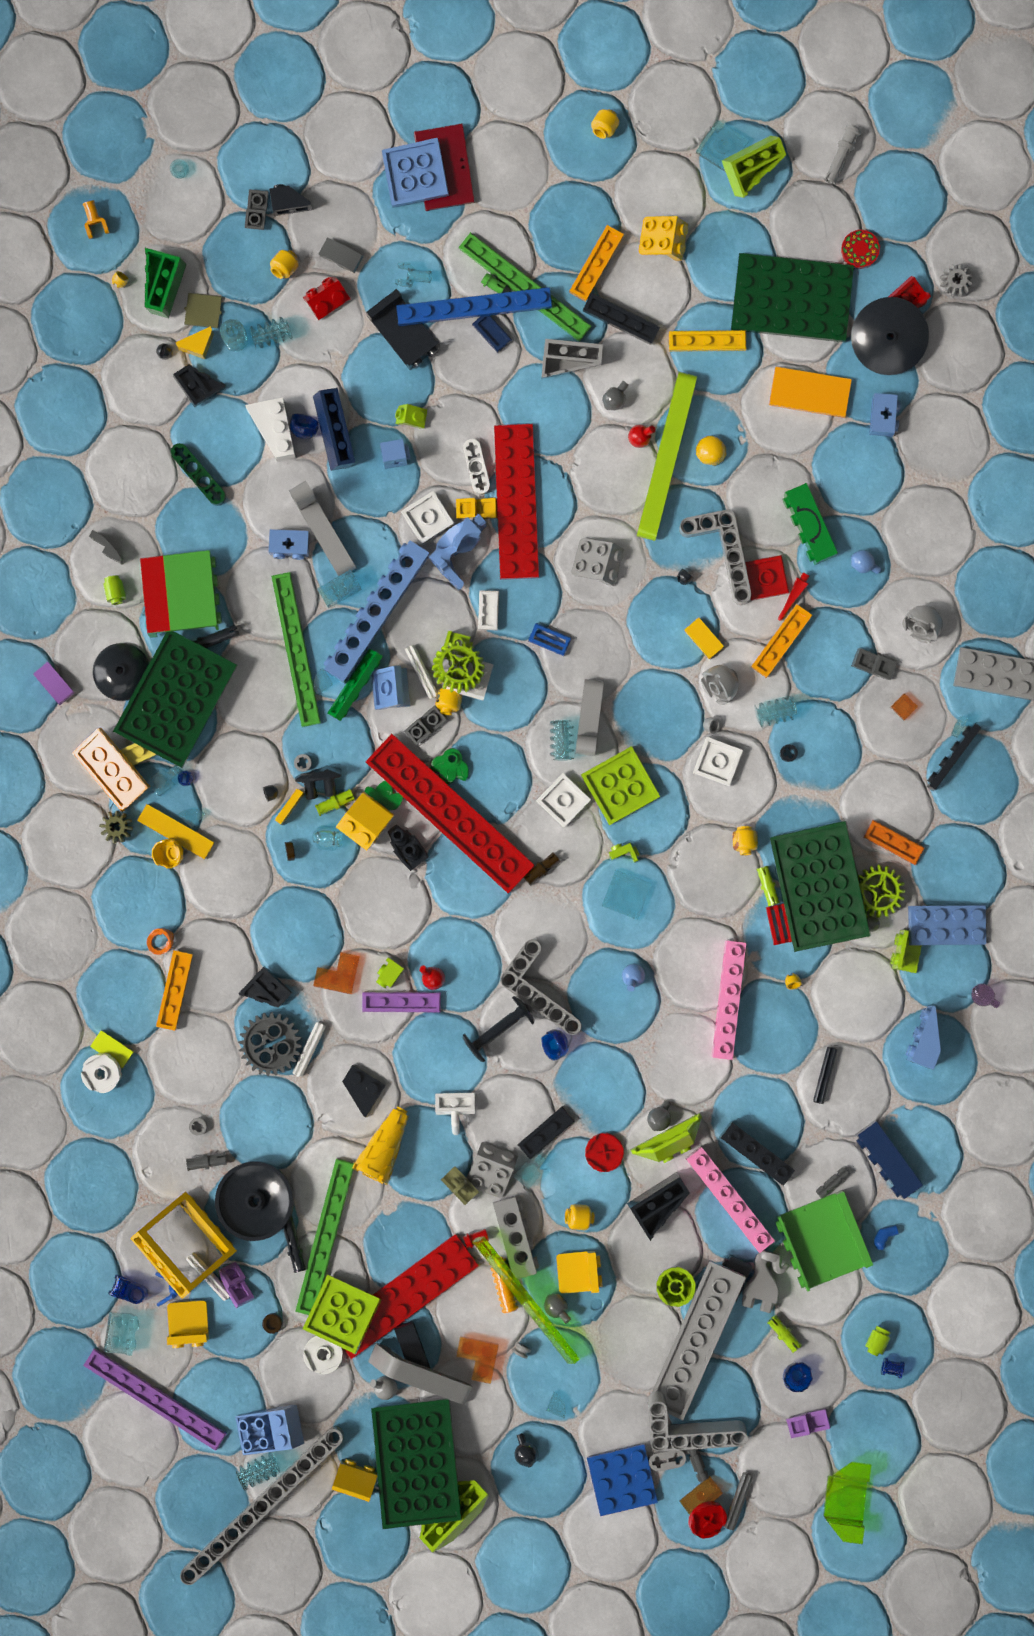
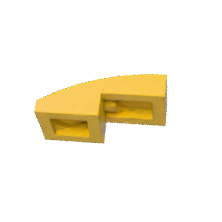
[456,498,498,519]

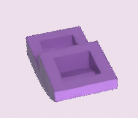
[33,662,74,705]
[219,1262,254,1308]
[786,1408,831,1439]

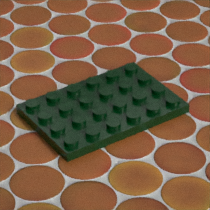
[731,253,854,343]
[113,631,238,768]
[770,821,871,952]
[371,1399,462,1529]

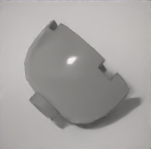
[902,606,943,643]
[701,665,739,705]

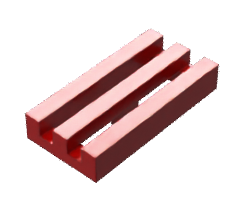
[765,904,792,945]

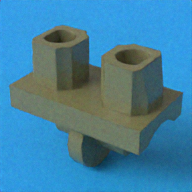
[441,1166,479,1205]

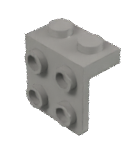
[571,538,624,586]
[468,1142,518,1198]

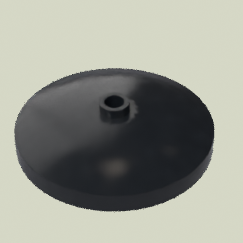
[851,297,929,375]
[215,1162,294,1241]

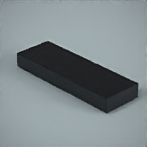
[517,1106,575,1159]

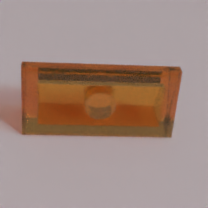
[679,1476,723,1515]

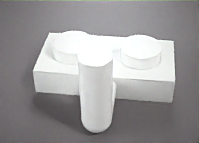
[435,1093,475,1135]

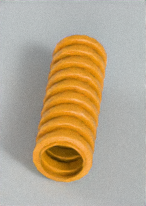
[489,1257,519,1313]

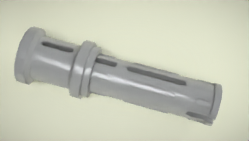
[824,126,861,185]

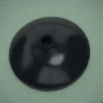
[93,643,149,701]

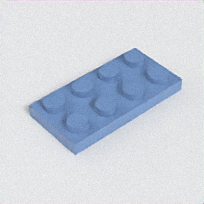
[908,905,986,945]

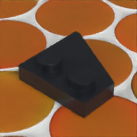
[173,364,226,408]
[238,966,293,1008]
[342,1065,386,1118]

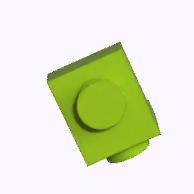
[395,404,427,429]
[608,843,640,863]

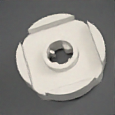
[81,1053,122,1093]
[303,1336,343,1375]

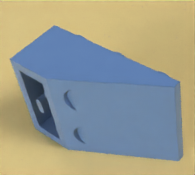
[905,1006,941,1070]
[235,1405,304,1455]

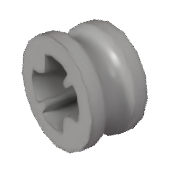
[294,754,312,772]
[189,1118,207,1136]
[511,1342,531,1359]

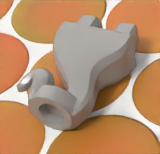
[742,1250,790,1313]

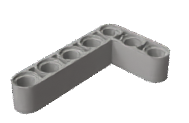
[289,481,356,578]
[679,510,751,605]
[500,939,581,1035]
[368,1343,473,1405]
[648,1391,748,1451]

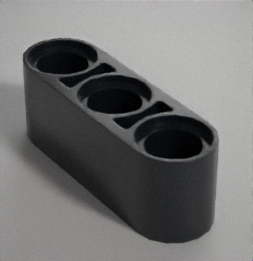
[394,1321,431,1369]

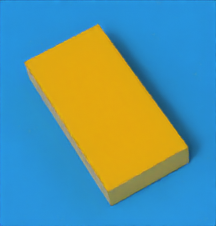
[684,617,724,659]
[275,789,304,825]

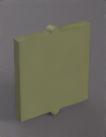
[184,293,222,329]

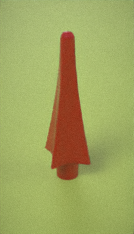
[778,572,810,621]

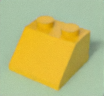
[336,791,394,851]
[331,1459,377,1502]

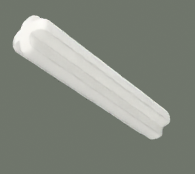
[405,645,438,699]
[293,1022,326,1077]
[186,1252,229,1301]

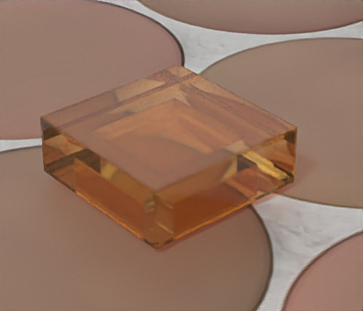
[890,693,918,721]

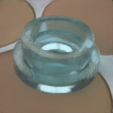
[170,159,189,179]

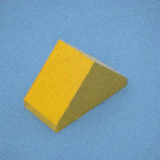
[175,326,214,359]

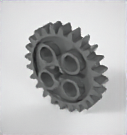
[238,1012,302,1076]

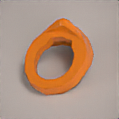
[147,928,174,955]

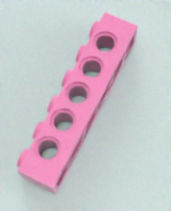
[712,941,746,1060]
[685,1146,775,1253]

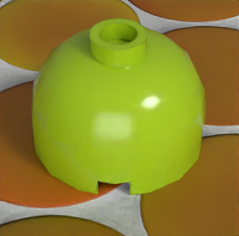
[656,1267,696,1307]

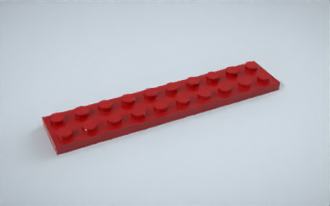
[365,733,535,894]

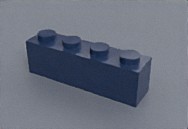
[313,388,356,471]
[855,1121,923,1199]

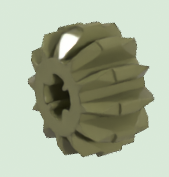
[99,811,133,844]

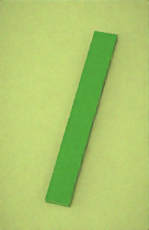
[459,232,591,342]
[271,572,321,727]
[295,1158,354,1315]

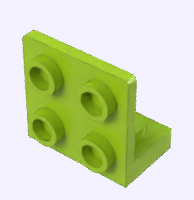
[890,930,922,973]

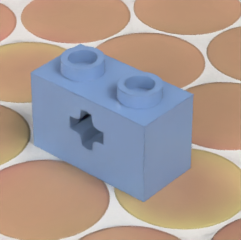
[869,393,900,437]
[380,439,410,469]
[269,529,310,560]

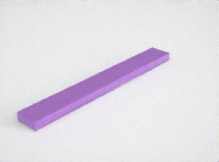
[83,1348,227,1451]

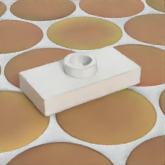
[478,591,499,631]

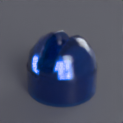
[177,771,194,786]

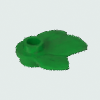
[430,748,468,785]
[364,781,403,811]

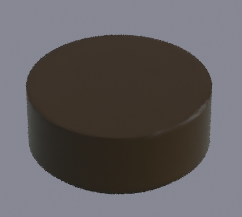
[285,841,295,861]
[262,1313,282,1334]

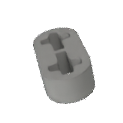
[649,1450,686,1471]

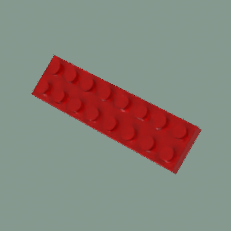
[494,424,539,580]
[344,1233,479,1360]

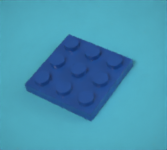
[587,1443,658,1516]

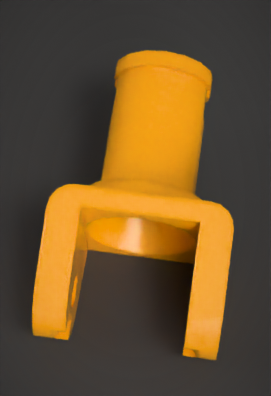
[83,200,110,239]

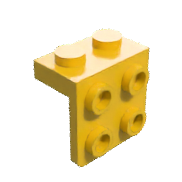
[639,216,688,261]
[556,1251,603,1293]
[167,1300,209,1348]

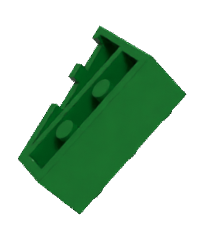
[145,248,187,319]

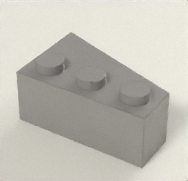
[541,339,603,379]

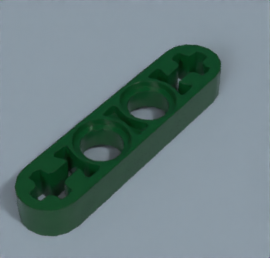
[171,443,226,506]

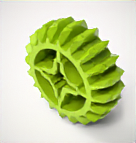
[432,641,485,694]
[858,865,906,918]

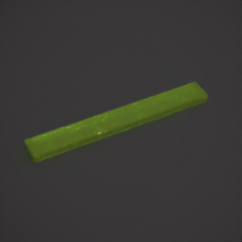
[472,1237,580,1364]

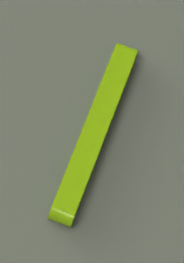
[637,372,697,541]

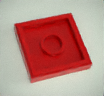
[745,555,789,601]

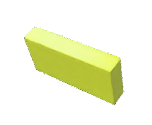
[90,1030,134,1068]

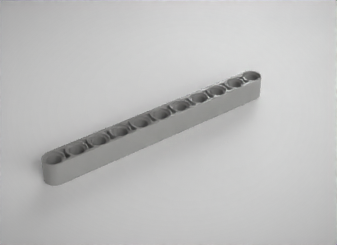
[180,1426,344,1585]

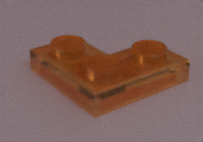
[313,952,360,994]
[456,1336,499,1384]

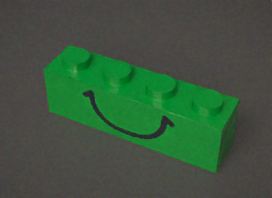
[782,483,838,565]

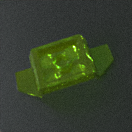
[823,1462,871,1544]

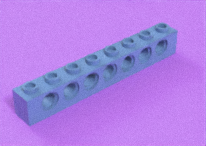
[323,540,430,684]

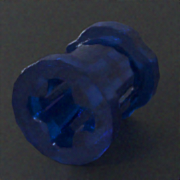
[881,1357,905,1379]

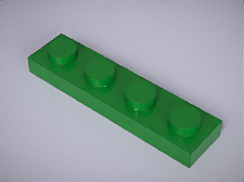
[327,649,383,721]

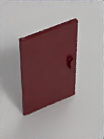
[414,123,475,212]

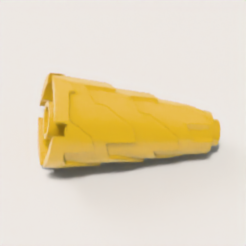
[352,1107,409,1185]

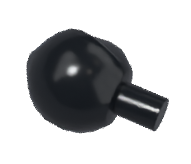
[514,1433,538,1468]

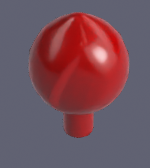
[628,424,656,448]
[419,965,445,990]

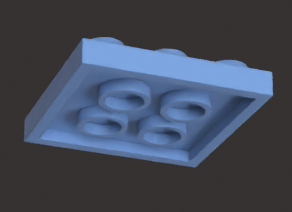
[382,138,449,208]

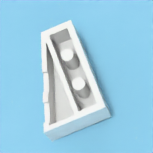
[245,397,296,462]

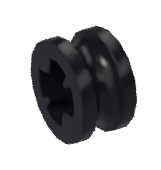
[780,744,798,762]

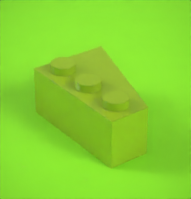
[722,136,786,198]

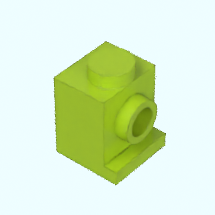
[444,630,473,648]
[376,957,404,988]

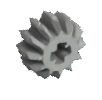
[940,264,973,297]

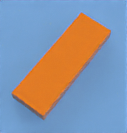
[863,820,924,865]

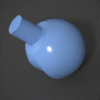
[851,550,881,574]
[622,964,645,991]

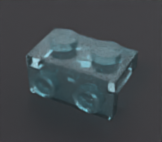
[103,1312,139,1356]

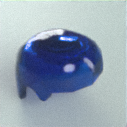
[289,413,319,439]
[541,1029,569,1061]
[783,1362,813,1392]

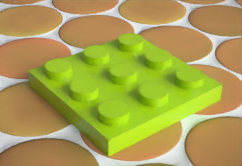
[581,746,660,826]
[303,1275,381,1354]

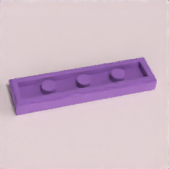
[362,992,441,1012]

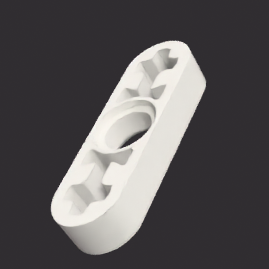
[463,439,490,495]

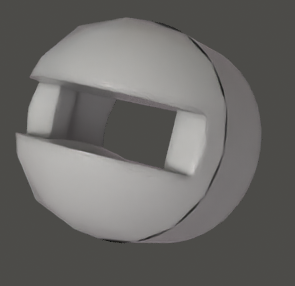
[703,717,720,734]

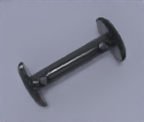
[462,996,535,1062]

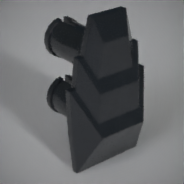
[295,765,342,800]
[387,824,429,871]

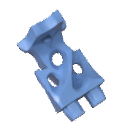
[429,514,487,591]

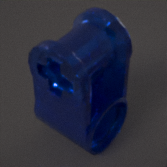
[108,1275,148,1304]

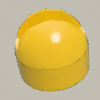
[112,271,129,288]
[785,973,802,990]

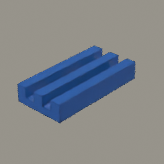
[528,623,571,657]

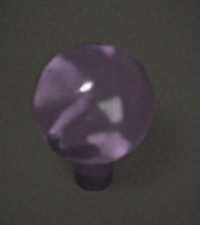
[971,983,1000,1008]

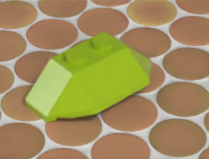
[630,1113,702,1163]
[419,1480,489,1553]

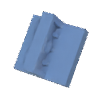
[372,666,410,710]

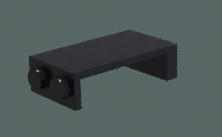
[366,289,440,370]

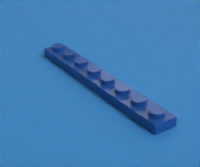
[396,287,552,326]

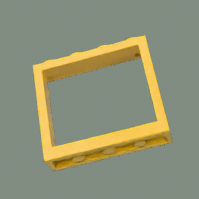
[130,1191,237,1299]

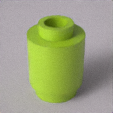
[103,575,126,605]
[865,1326,891,1357]

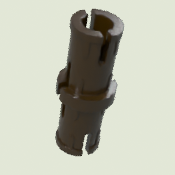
[523,852,561,886]

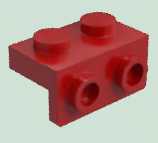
[303,276,350,320]
[888,276,931,308]

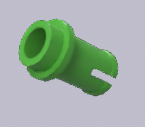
[481,273,507,293]

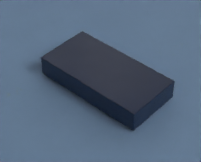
[472,316,512,354]

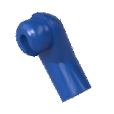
[874,1225,899,1250]

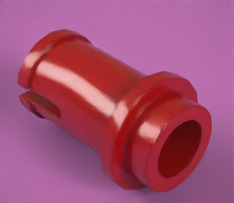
[463,1229,489,1248]

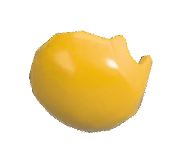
[696,436,727,466]
[152,839,183,869]

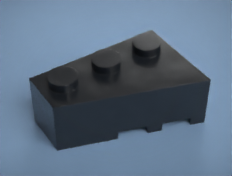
[627,1172,690,1241]

